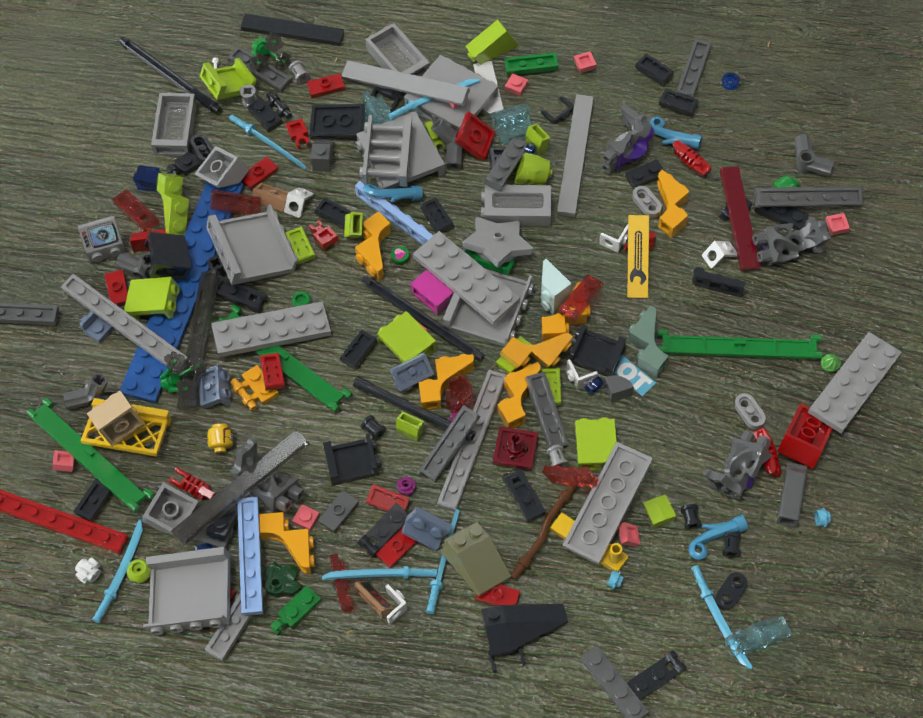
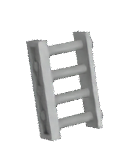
[359,115,413,187]

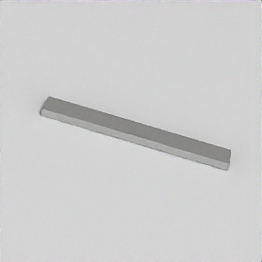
[342,60,470,106]
[557,94,594,217]
[61,274,189,373]
[437,370,507,512]

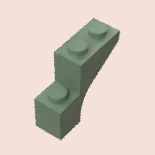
[628,305,668,379]

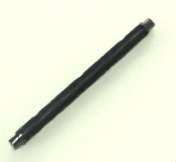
[119,37,222,114]
[362,275,485,361]

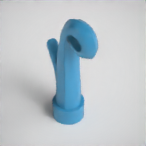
[649,117,703,150]
[363,184,423,202]
[688,515,748,560]

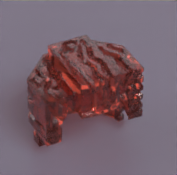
[446,375,473,413]

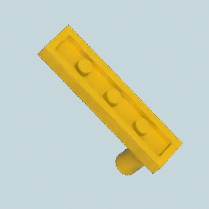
[550,512,629,572]

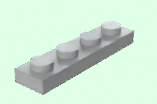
[205,588,267,662]

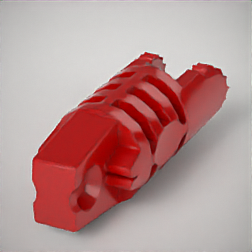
[673,140,711,177]
[754,428,782,478]
[168,467,217,502]

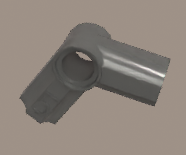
[431,118,462,169]
[794,134,834,176]
[116,252,152,279]
[63,373,108,410]

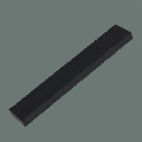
[240,14,344,46]

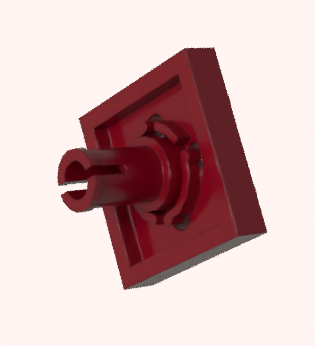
[493,426,538,471]

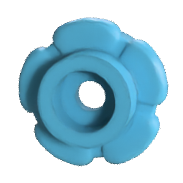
[814,508,831,528]
[607,570,624,590]

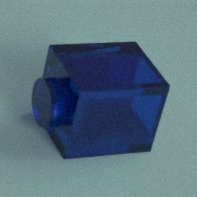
[133,165,161,192]

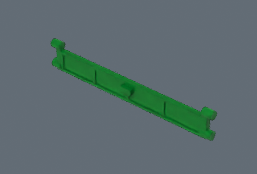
[217,304,353,412]
[658,329,822,360]
[27,397,156,512]

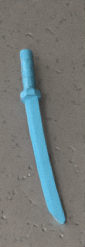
[388,79,480,120]
[229,114,307,170]
[426,509,460,614]
[92,520,143,623]
[691,565,752,670]
[322,566,437,580]

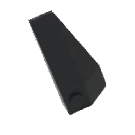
[481,604,568,658]

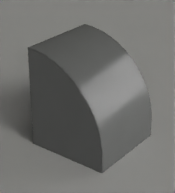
[604,376,634,403]

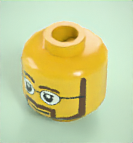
[207,424,233,453]

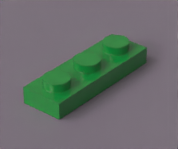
[504,52,558,76]

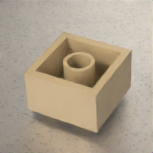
[87,391,145,446]

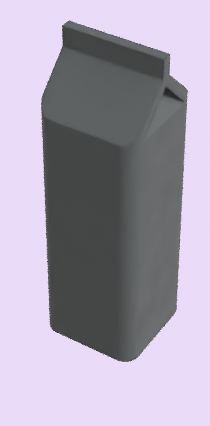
[776,462,807,528]

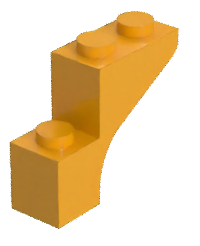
[657,170,689,238]
[355,211,391,281]
[541,282,590,342]
[499,333,573,369]
[419,354,474,410]
[497,362,541,429]
[259,512,315,575]

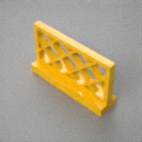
[81,398,171,457]

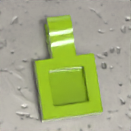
[424,121,446,151]

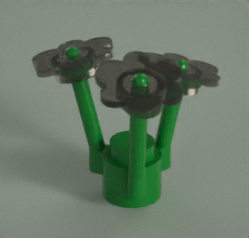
[249,32,291,72]
[160,351,206,400]

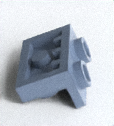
[80,311,114,344]
[390,353,434,392]
[198,365,231,409]
[402,507,452,550]

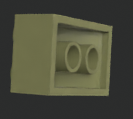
[442,522,511,597]

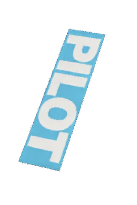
[615,355,656,396]

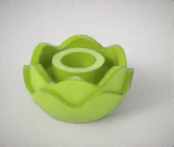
[127,559,151,583]

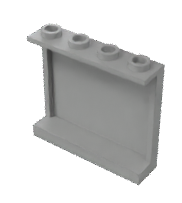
[404,55,498,132]
[355,111,445,189]
[206,204,298,285]
[443,259,534,347]
[143,547,231,635]

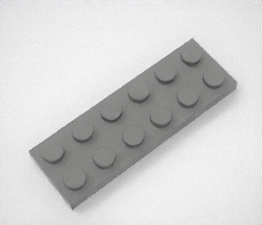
[413,231,520,325]
[211,301,331,357]
[808,332,902,434]
[562,442,653,565]

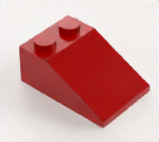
[777,403,833,469]

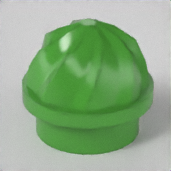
[821,354,841,373]

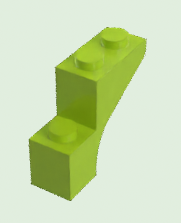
[157,173,189,235]

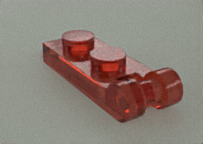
[112,189,159,232]
[210,190,261,215]
[558,274,603,322]
[542,465,599,488]
[330,553,353,614]

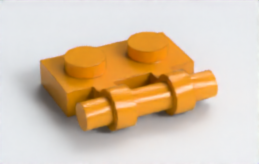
[230,365,279,411]

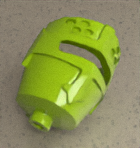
[515,153,552,185]

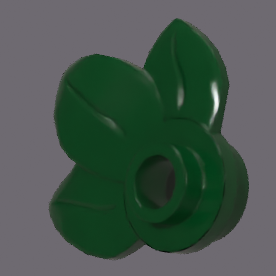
[265,562,302,596]

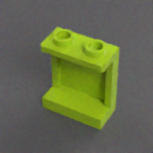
[199,58,256,100]
[124,277,180,321]
[377,311,437,363]
[574,417,617,472]

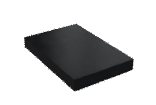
[309,104,365,139]

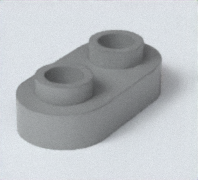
[632,186,662,218]
[734,393,766,430]

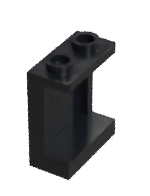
[144,232,191,281]
[567,324,627,377]
[323,433,381,486]

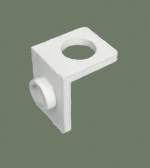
[284,188,314,218]
[599,224,628,253]
[702,241,737,268]
[566,359,598,390]
[385,584,407,625]

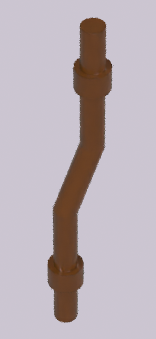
[510,479,579,581]

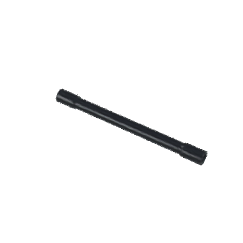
[353,376,476,442]

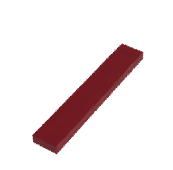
[720,166,760,271]

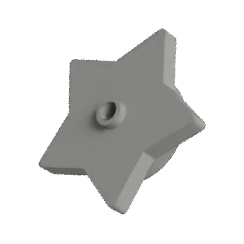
[462,217,533,267]

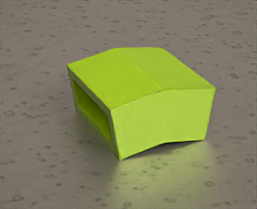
[525,123,550,155]
[344,212,363,239]
[396,411,424,442]
[643,495,676,528]

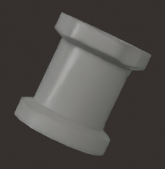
[289,60,310,84]
[240,85,258,107]
[546,445,569,471]

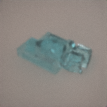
[725,616,793,656]

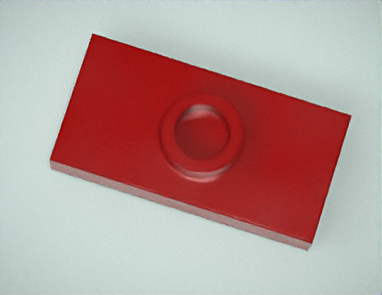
[307,73,345,99]
[241,156,279,190]
[104,270,128,307]
[260,353,285,391]
[365,484,410,512]
[376,527,418,569]
[475,585,520,606]

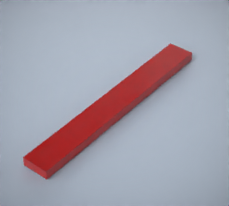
[0,490,129,555]

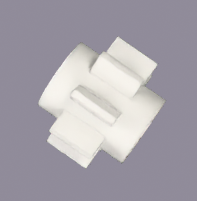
[75,557,101,584]

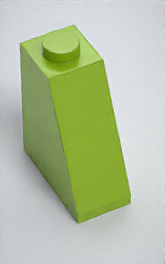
[465,19,519,65]

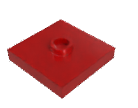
[455,111,496,161]

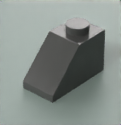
[311,140,334,172]

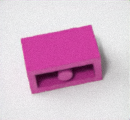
[411,270,453,315]

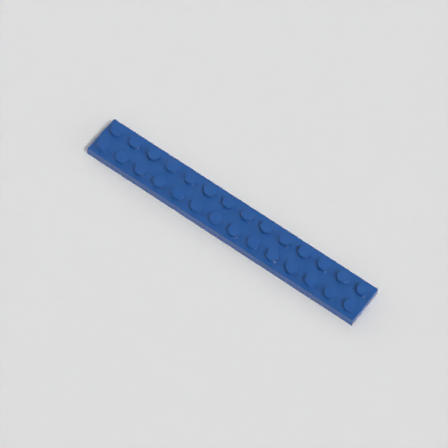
[119,182,244,404]

